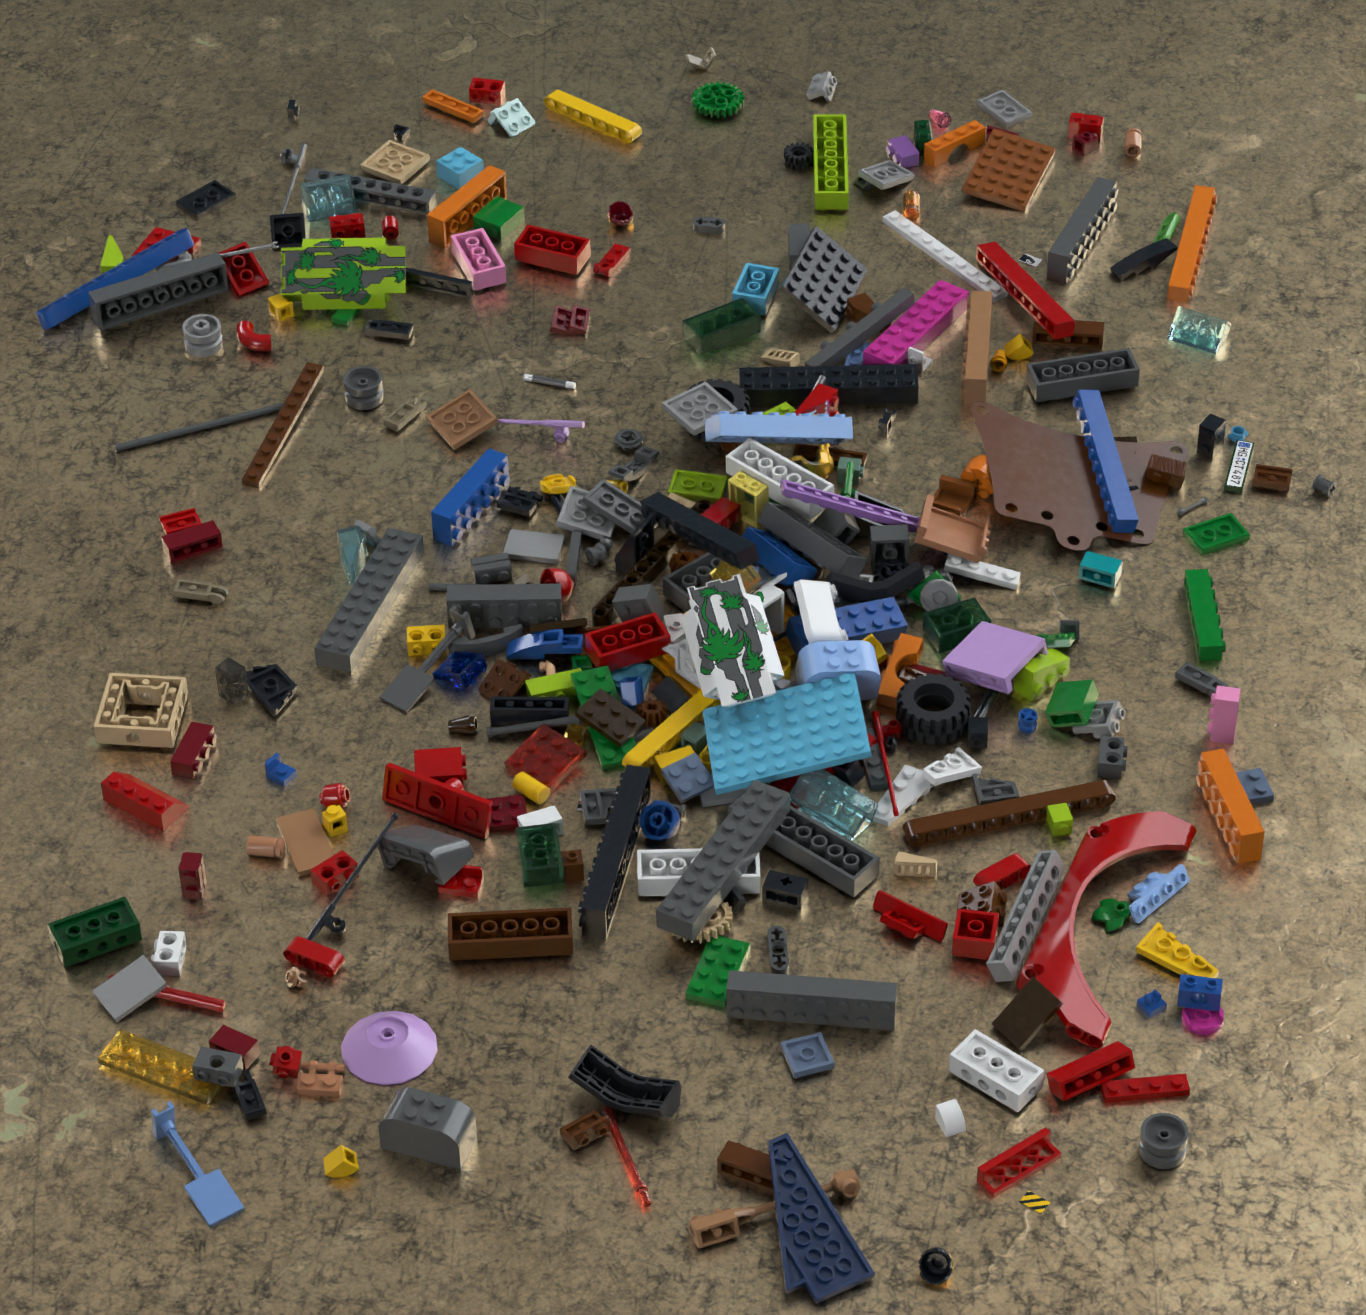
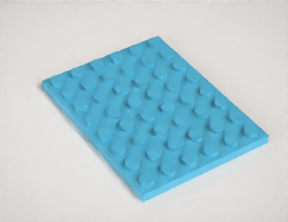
[703,673,872,795]

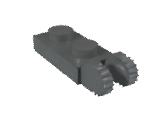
[1175,662,1229,698]

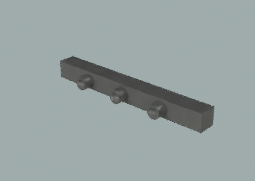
[805,288,915,366]

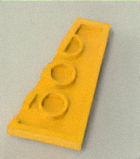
[1136,922,1219,978]

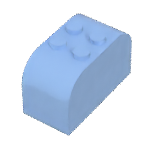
[795,640,881,700]

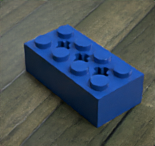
[742,527,818,587]

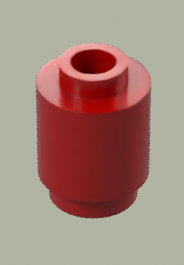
[381,215,399,240]

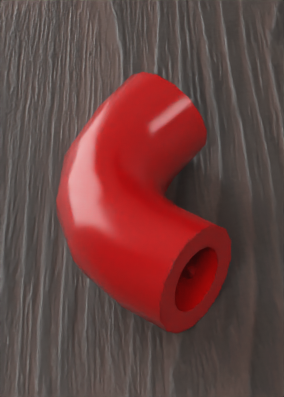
[236,320,272,352]

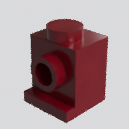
[1072,131,1099,156]

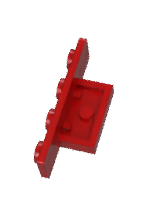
[873,890,948,942]

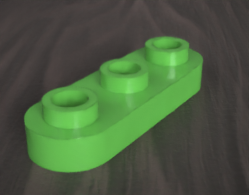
[1153,212,1180,243]

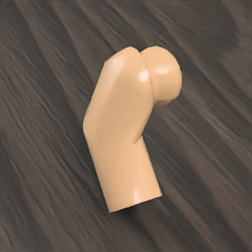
[539,661,556,675]

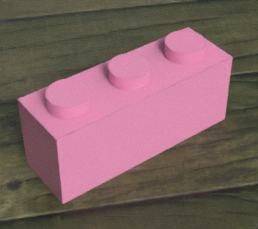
[1207,686,1241,745]

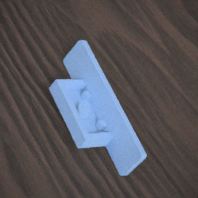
[1127,864,1190,923]

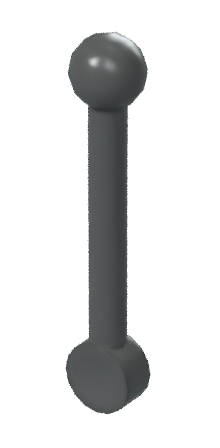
[1177,497,1208,515]

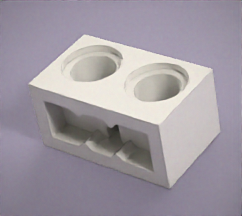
[151,931,187,976]

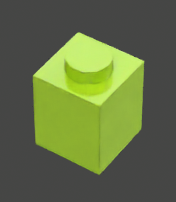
[1046,803,1073,836]

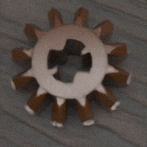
[669,550,699,573]
[636,698,669,729]

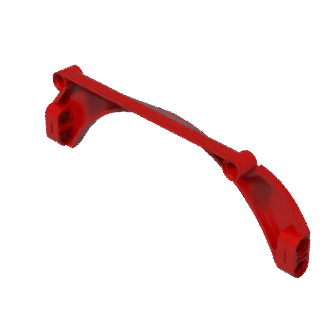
[1016,811,1197,1049]

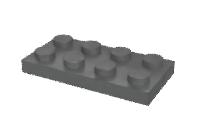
[582,479,658,534]

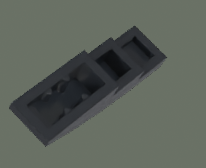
[1110,238,1178,281]

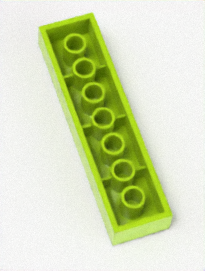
[813,114,849,210]

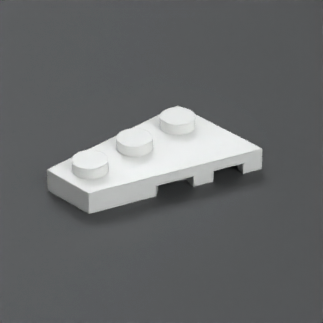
[922,747,982,785]

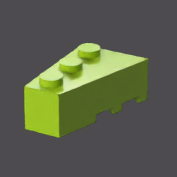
[1014,648,1070,701]

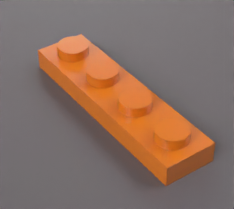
[422,89,484,123]

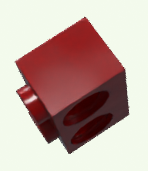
[469,77,505,105]
[310,850,359,896]

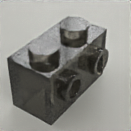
[215,657,249,705]

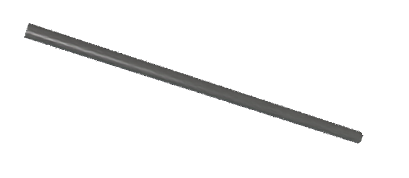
[114,402,284,452]

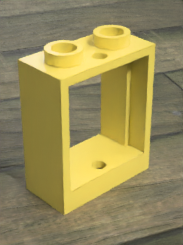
[728,471,769,528]

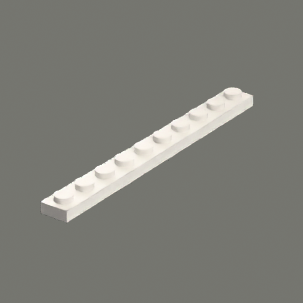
[882,210,1008,303]

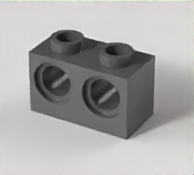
[1097,735,1128,779]

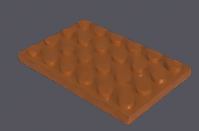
[962,129,1056,212]

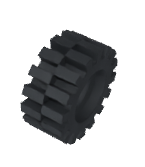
[784,142,814,171]

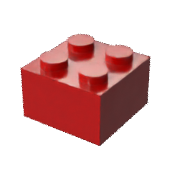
[952,909,999,959]

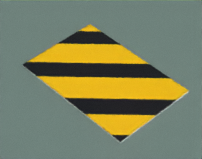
[1019,1190,1051,1214]

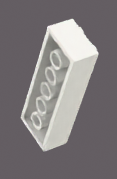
[726,438,834,520]
[637,848,760,896]

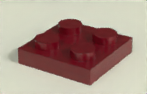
[486,794,527,832]

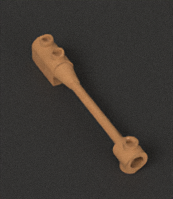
[688,1169,860,1249]

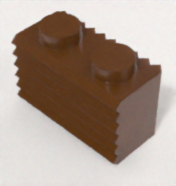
[1145,453,1187,488]

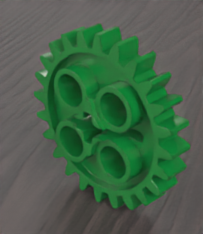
[692,81,744,118]

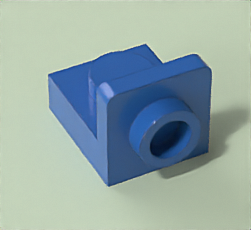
[265,753,297,787]

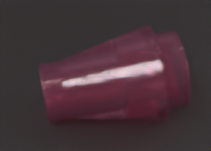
[928,109,951,128]

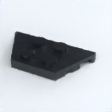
[235,664,297,717]

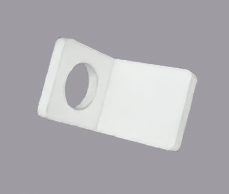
[908,347,933,372]

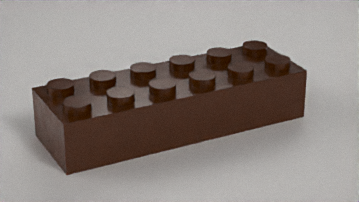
[448,907,574,961]

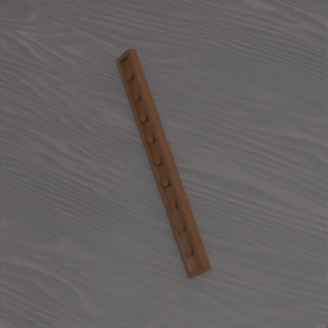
[242,362,324,488]

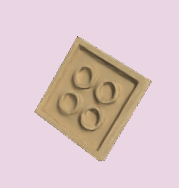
[360,140,430,184]

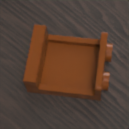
[932,475,976,517]

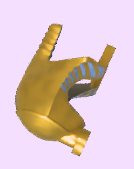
[787,443,834,480]

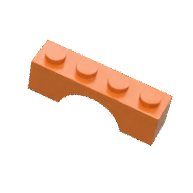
[924,120,986,168]
[877,633,924,709]

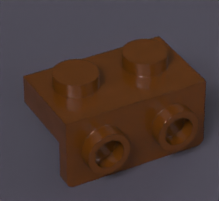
[560,1109,610,1150]

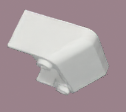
[794,580,848,644]

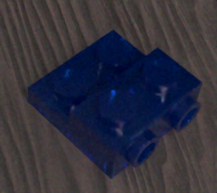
[432,651,488,689]

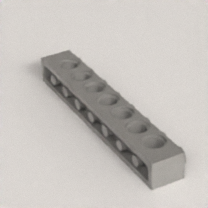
[986,850,1065,982]

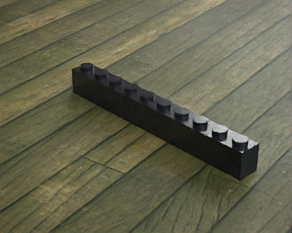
[640,492,760,570]

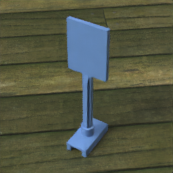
[151,1101,244,1227]

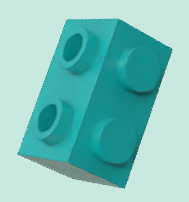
[1079,551,1123,588]

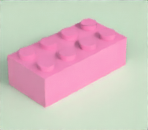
[451,228,507,291]

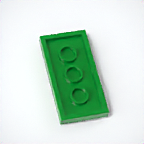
[685,936,750,1008]

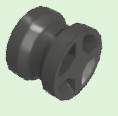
[585,543,608,566]

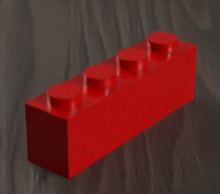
[1046,1041,1135,1101]

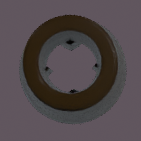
[448,715,478,734]

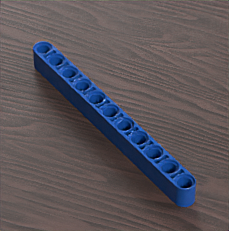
[36,228,194,330]

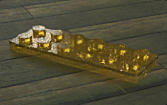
[98,1029,222,1105]

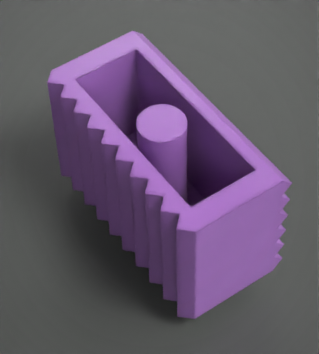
[886,135,919,169]

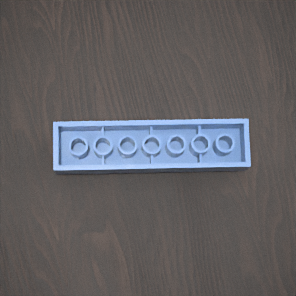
[705,411,853,445]

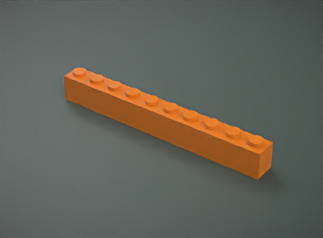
[1167,185,1217,302]

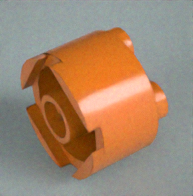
[961,455,993,499]

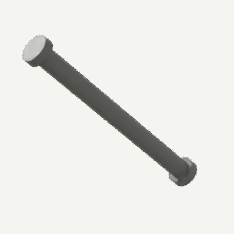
[486,716,581,738]

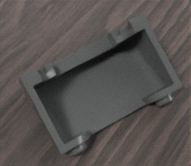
[376,825,474,885]

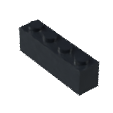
[490,696,570,728]

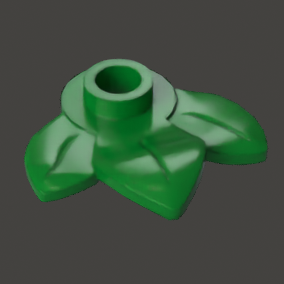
[1091,898,1131,932]

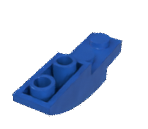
[506,629,583,659]

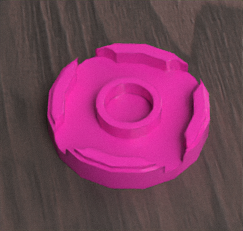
[1182,1007,1224,1035]

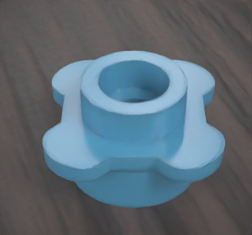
[1227,426,1248,442]

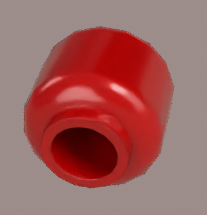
[319,783,350,809]

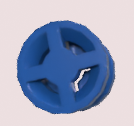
[1018,708,1038,733]

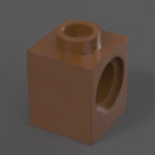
[561,849,584,883]

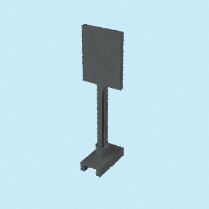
[380,605,476,713]

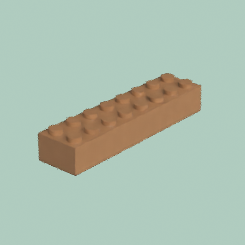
[961,291,992,407]

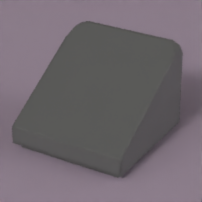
[853,176,875,191]

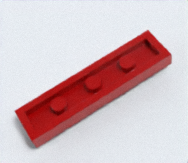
[1101,1073,1190,1103]

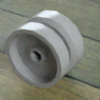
[182,314,223,357]

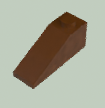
[845,293,891,333]

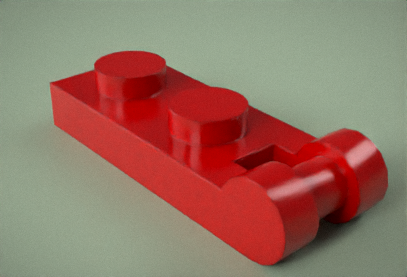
[593,243,630,277]

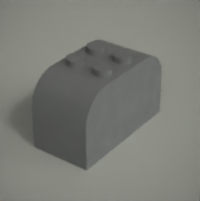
[379,1087,477,1170]

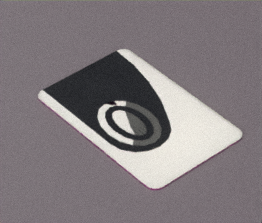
[1018,254,1042,267]

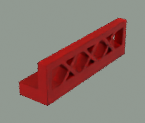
[977,1127,1061,1198]

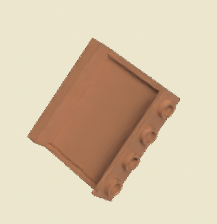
[914,494,992,563]

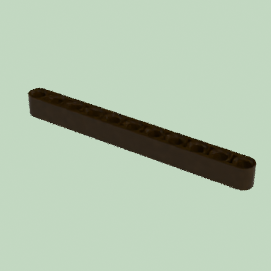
[592,500,712,627]

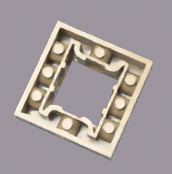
[93,673,188,748]

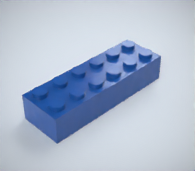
[431,448,510,546]
[785,597,908,659]

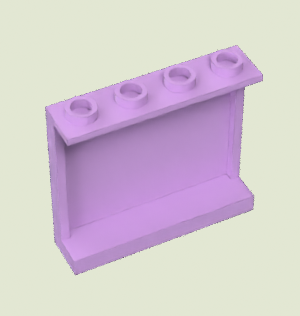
[943,621,1048,694]

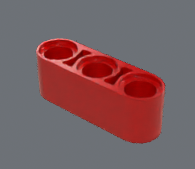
[973,853,1031,890]
[283,936,345,978]

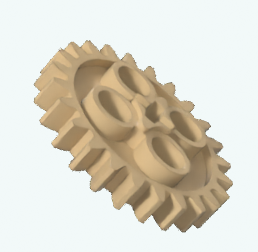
[671,902,733,943]

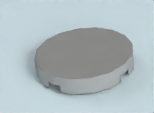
[920,579,958,616]

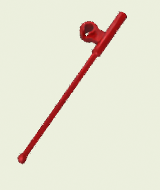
[871,711,903,816]

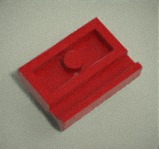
[159,507,202,535]

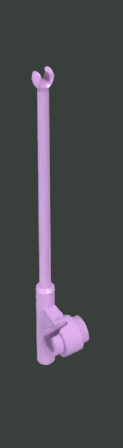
[498,419,585,442]

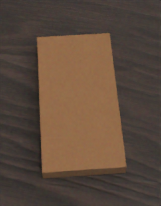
[276,808,334,877]

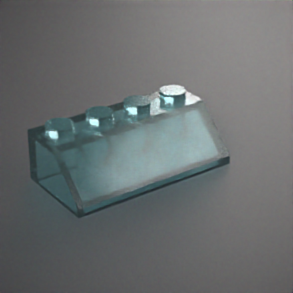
[789,769,879,840]

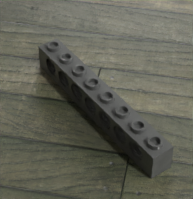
[304,168,437,215]

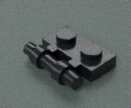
[496,486,543,517]

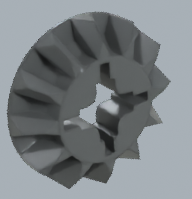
[614,429,643,450]

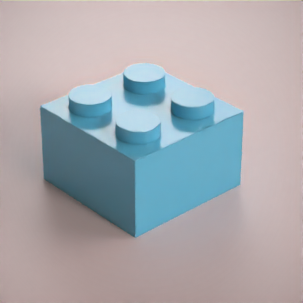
[436,147,484,190]

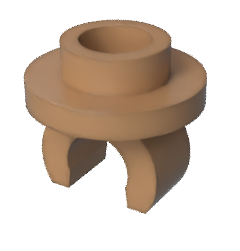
[285,967,307,988]

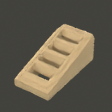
[761,348,800,367]
[894,851,937,877]

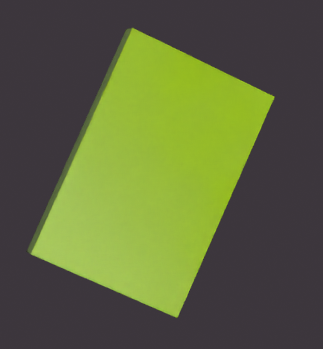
[667,469,728,503]

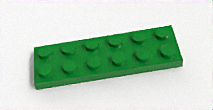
[570,665,636,770]

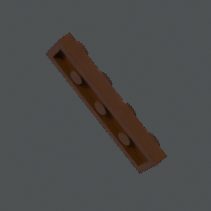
[793,444,867,467]

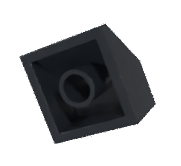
[270,213,306,249]

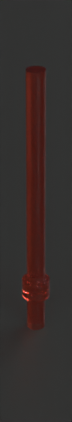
[602,1107,652,1207]

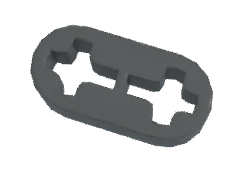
[693,217,725,234]

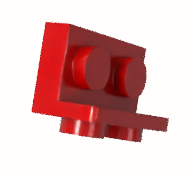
[438,865,484,899]

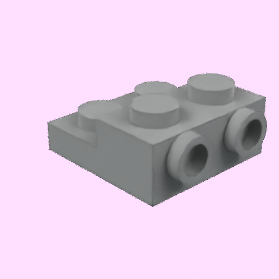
[1072,700,1125,739]

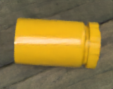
[512,772,550,805]

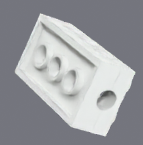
[949,1029,1044,1112]

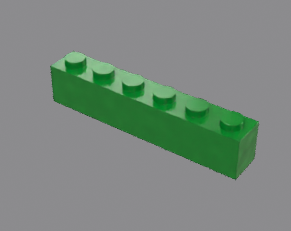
[1184,569,1226,661]

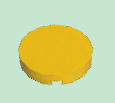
[539,474,576,494]

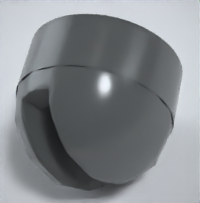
[600,538,613,552]

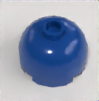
[639,800,680,841]

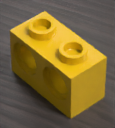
[407,624,446,656]

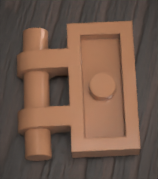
[297,1060,345,1097]

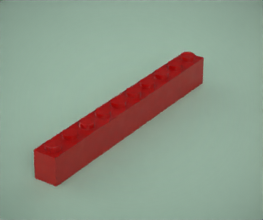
[976,241,1076,340]

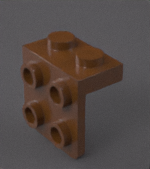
[478,658,532,699]
[956,881,1007,928]

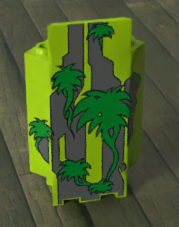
[281,238,406,310]

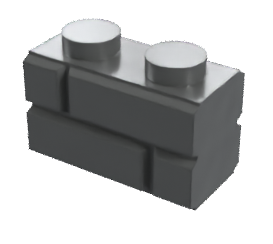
[470,553,512,584]

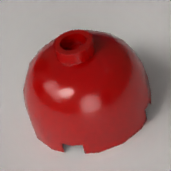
[540,568,574,603]

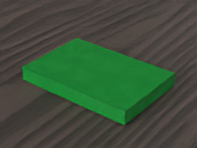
[1183,513,1250,555]

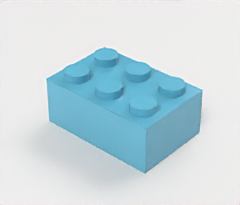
[732,263,779,315]

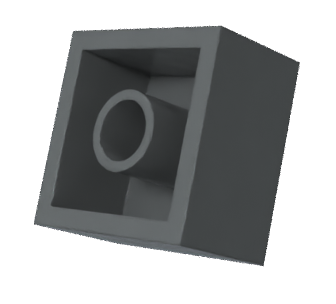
[869,525,909,569]
[612,584,666,622]

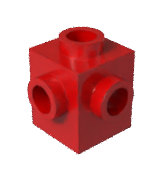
[269,1046,302,1078]

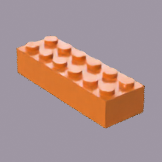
[427,165,507,249]
[1196,748,1265,864]

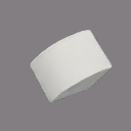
[935,1099,966,1137]

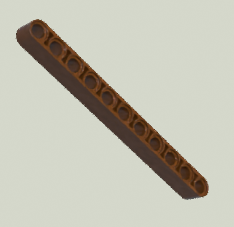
[902,780,1116,846]

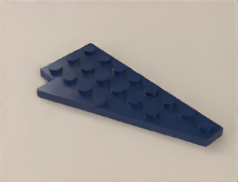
[768,1133,875,1304]

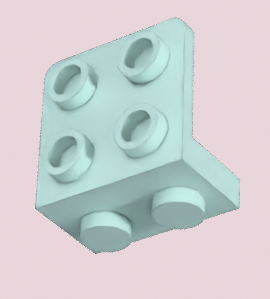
[487,98,535,138]

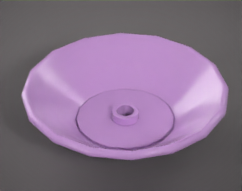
[341,1011,438,1085]

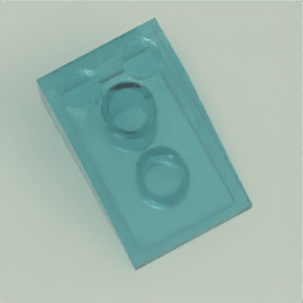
[337,526,368,588]

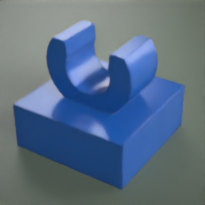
[1137,989,1167,1018]

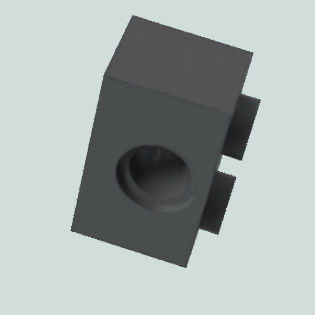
[192,1046,243,1087]

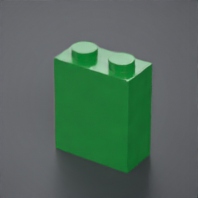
[473,196,525,241]
[1045,679,1099,728]

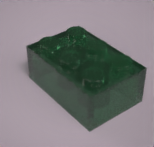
[922,597,992,653]
[516,823,564,888]

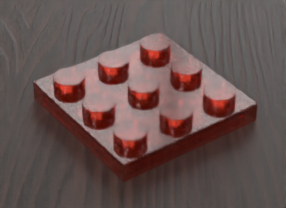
[504,724,587,793]

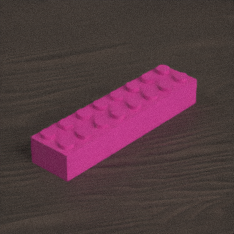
[863,280,969,365]

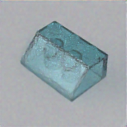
[300,174,356,222]
[1167,306,1232,355]

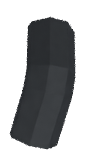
[825,561,925,603]
[568,1045,682,1117]

